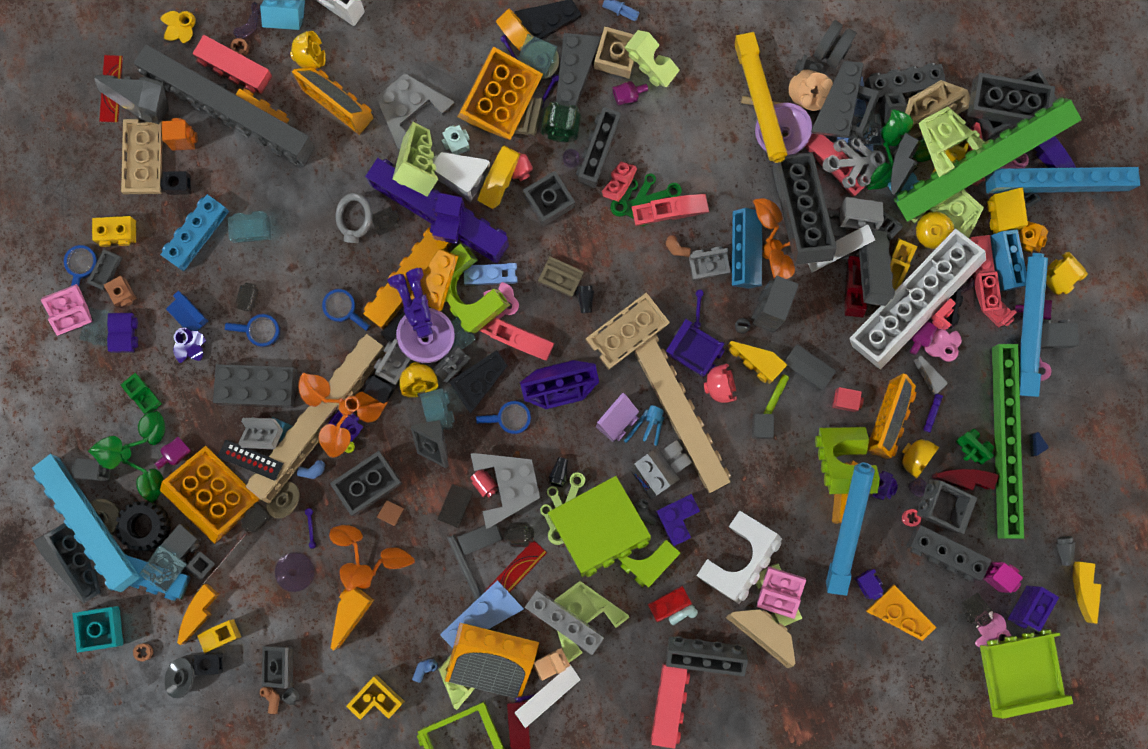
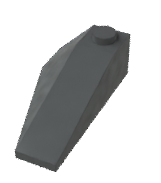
[94,75,169,125]
[33,523,100,604]

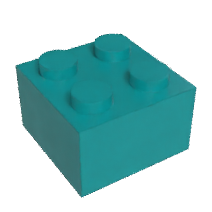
[72,606,124,653]

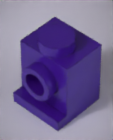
[854,568,884,600]

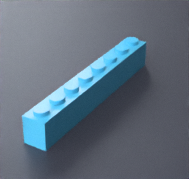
[32,454,140,592]

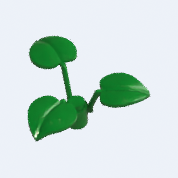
[866,109,931,190]
[88,411,165,502]

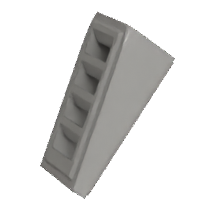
[914,356,948,395]

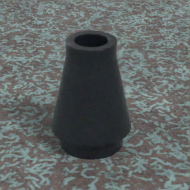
[576,286,594,313]
[548,457,569,487]

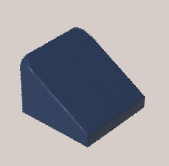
[1029,432,1049,457]

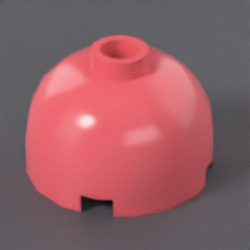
[704,364,737,403]

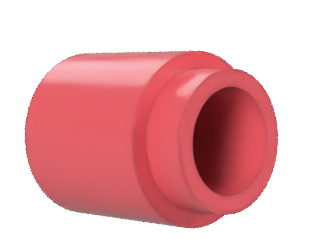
[470,470,498,498]

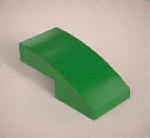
[120,373,162,414]

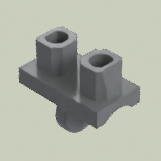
[433,345,470,384]

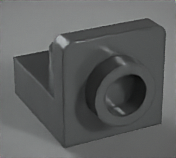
[794,55,823,76]

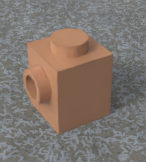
[104,276,137,308]

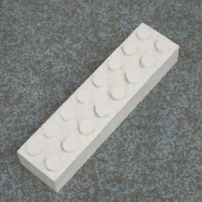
[849,229,986,370]

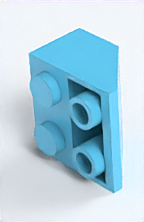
[260,0,305,30]

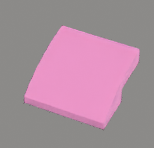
[41,284,92,336]
[757,566,806,619]

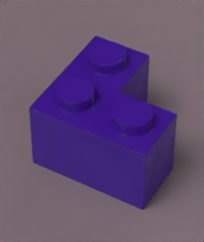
[430,193,465,244]
[655,494,700,546]

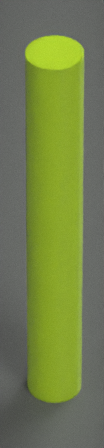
[763,374,790,414]

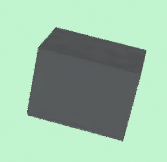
[410,420,449,468]
[262,646,293,688]

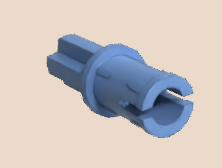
[602,0,639,21]

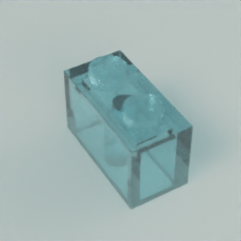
[227,211,271,243]
[420,389,455,430]

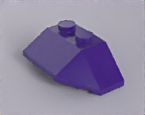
[520,360,599,409]

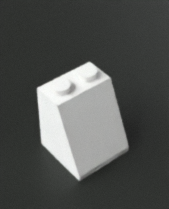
[432,152,491,202]

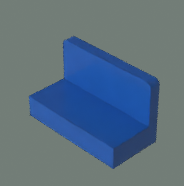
[166,290,208,331]

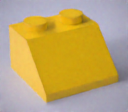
[987,188,1028,234]

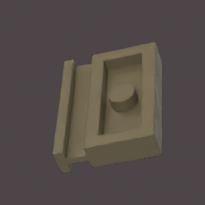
[514,97,544,136]
[538,256,584,297]

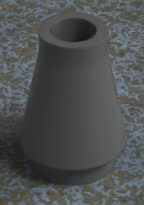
[1056,536,1076,566]

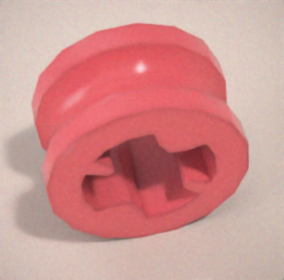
[902,509,921,527]

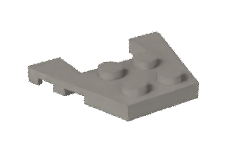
[376,73,455,151]
[471,453,540,529]

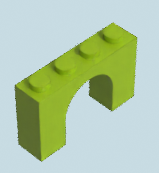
[445,243,510,333]
[815,427,880,494]
[617,512,680,588]

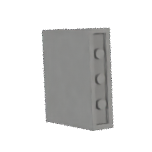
[525,589,604,655]

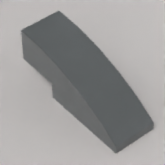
[891,133,922,195]

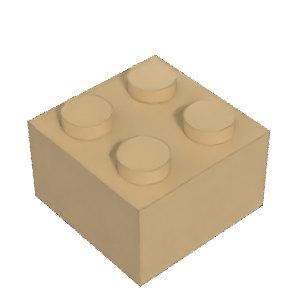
[594,26,635,79]

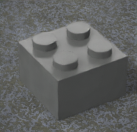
[523,171,575,227]

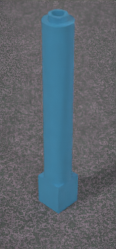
[1019,253,1048,397]
[826,462,875,596]

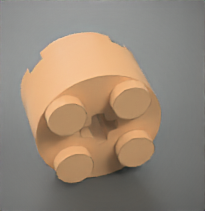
[789,69,833,111]

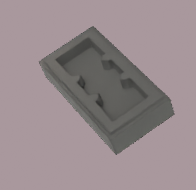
[86,249,122,292]

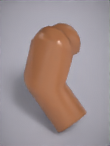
[666,235,691,257]
[260,687,280,714]

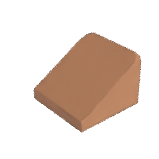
[377,501,404,526]

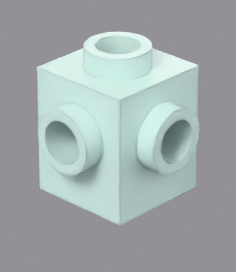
[441,125,470,155]

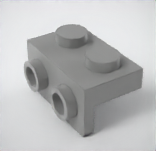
[689,246,731,280]
[374,339,411,386]
[239,417,283,449]

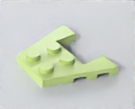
[919,106,984,177]
[911,189,984,238]
[554,581,630,663]

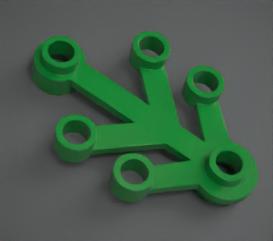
[610,173,682,226]

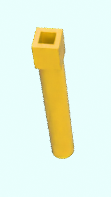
[735,32,788,163]

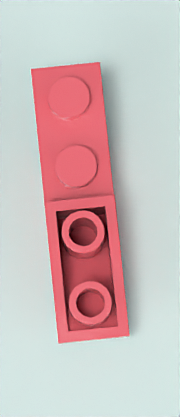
[805,134,865,197]
[632,194,709,226]
[969,235,1002,312]
[479,317,555,361]

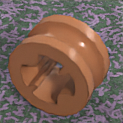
[230,38,249,56]
[133,643,153,661]

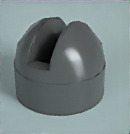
[735,318,751,334]
[282,687,299,705]

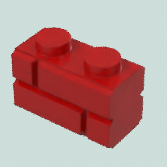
[647,586,692,622]

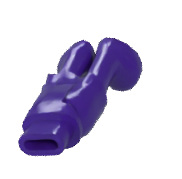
[387,268,433,338]

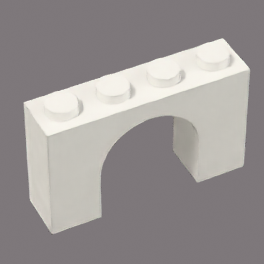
[316,0,365,26]
[696,511,782,604]

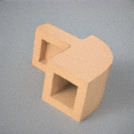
[533,648,570,681]

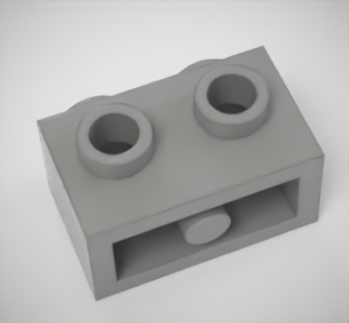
[840,197,884,230]

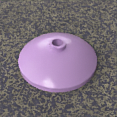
[755,103,812,155]
[396,308,455,363]

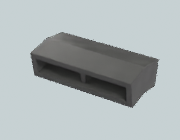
[784,344,836,390]

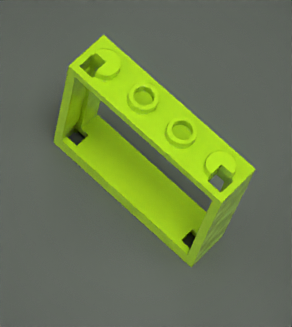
[417,700,505,749]

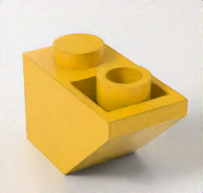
[197,619,241,654]

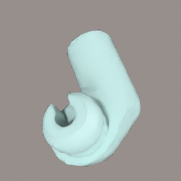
[669,605,698,625]

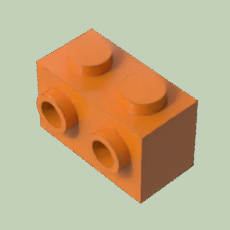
[162,118,198,151]

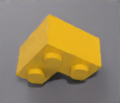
[346,675,405,720]

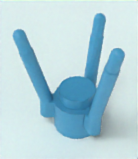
[624,405,664,446]

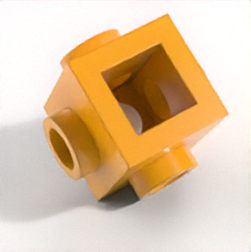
[1018,221,1049,253]

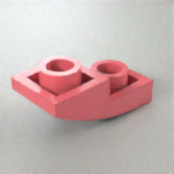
[602,162,637,202]

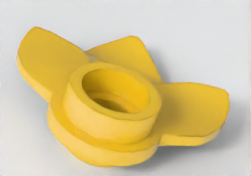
[160,11,196,44]

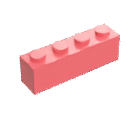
[192,35,272,94]
[650,664,690,749]

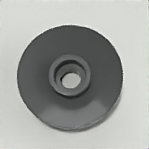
[165,658,194,698]

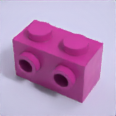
[983,562,1023,593]

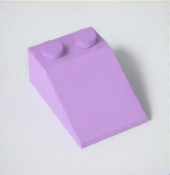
[596,393,639,442]

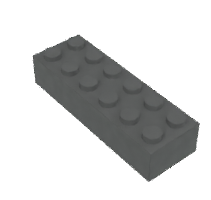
[772,152,837,265]

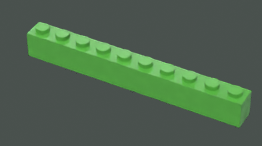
[893,97,1082,222]
[992,344,1024,539]

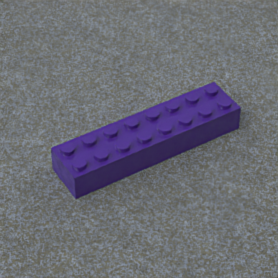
[365,157,509,264]

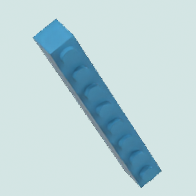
[985,167,1140,193]

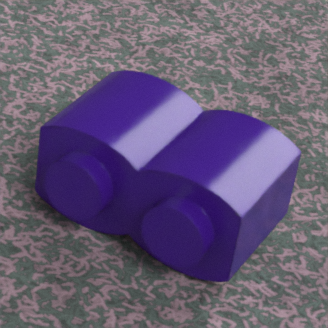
[107,313,138,353]

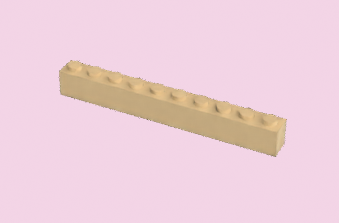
[633,332,731,494]
[245,334,386,504]

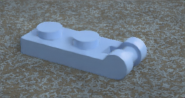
[464,263,518,286]

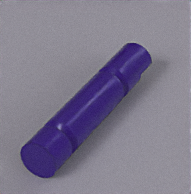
[923,394,943,433]

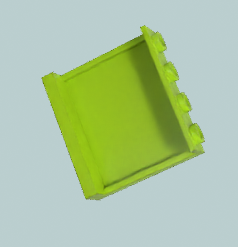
[548,476,651,577]
[980,629,1073,719]

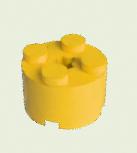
[1046,252,1088,295]

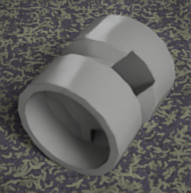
[660,440,692,473]

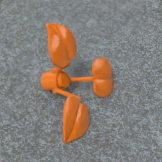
[753,198,795,279]
[298,373,388,458]
[329,525,415,592]

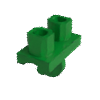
[956,429,994,465]

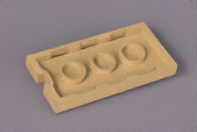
[121,119,163,194]
[585,293,670,370]

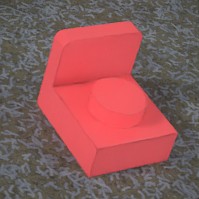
[931,298,956,330]
[983,301,1017,328]

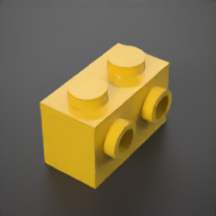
[92,216,136,247]

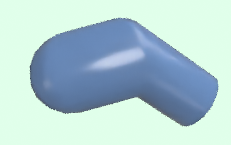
[297,460,325,479]
[412,659,438,683]

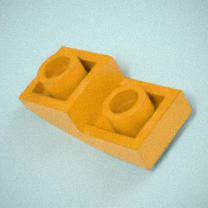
[496,8,534,51]

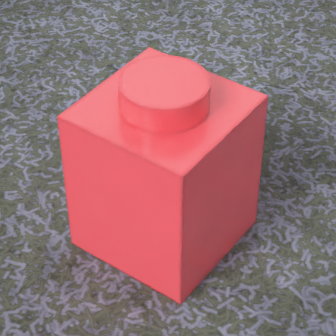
[832,387,864,412]

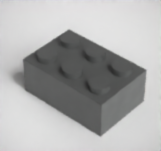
[330,451,403,517]

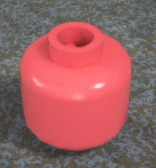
[512,152,533,181]

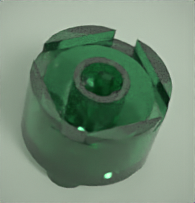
[540,102,581,142]

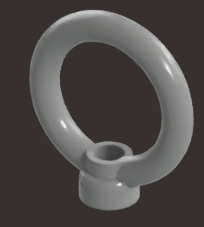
[335,193,373,243]

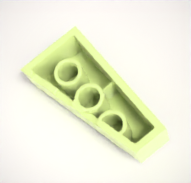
[393,122,438,197]

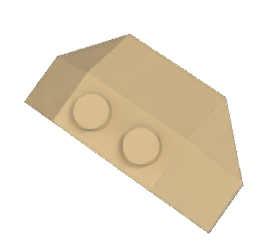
[905,80,970,138]
[726,609,795,668]

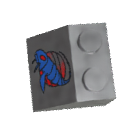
[628,448,680,500]

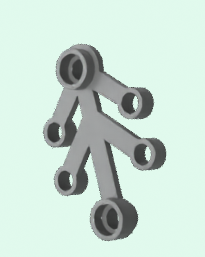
[823,138,886,188]

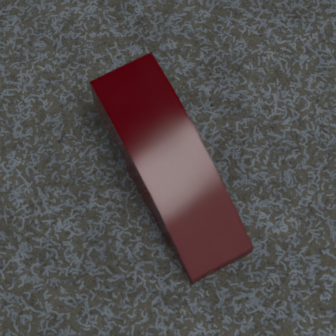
[844,256,867,318]
[932,469,999,491]
[507,701,531,749]

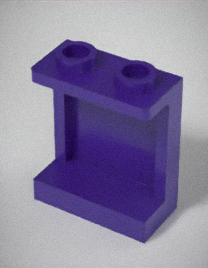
[665,319,725,377]
[1008,586,1059,632]

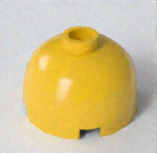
[290,31,326,69]
[916,211,954,249]
[399,362,438,397]
[902,439,939,479]

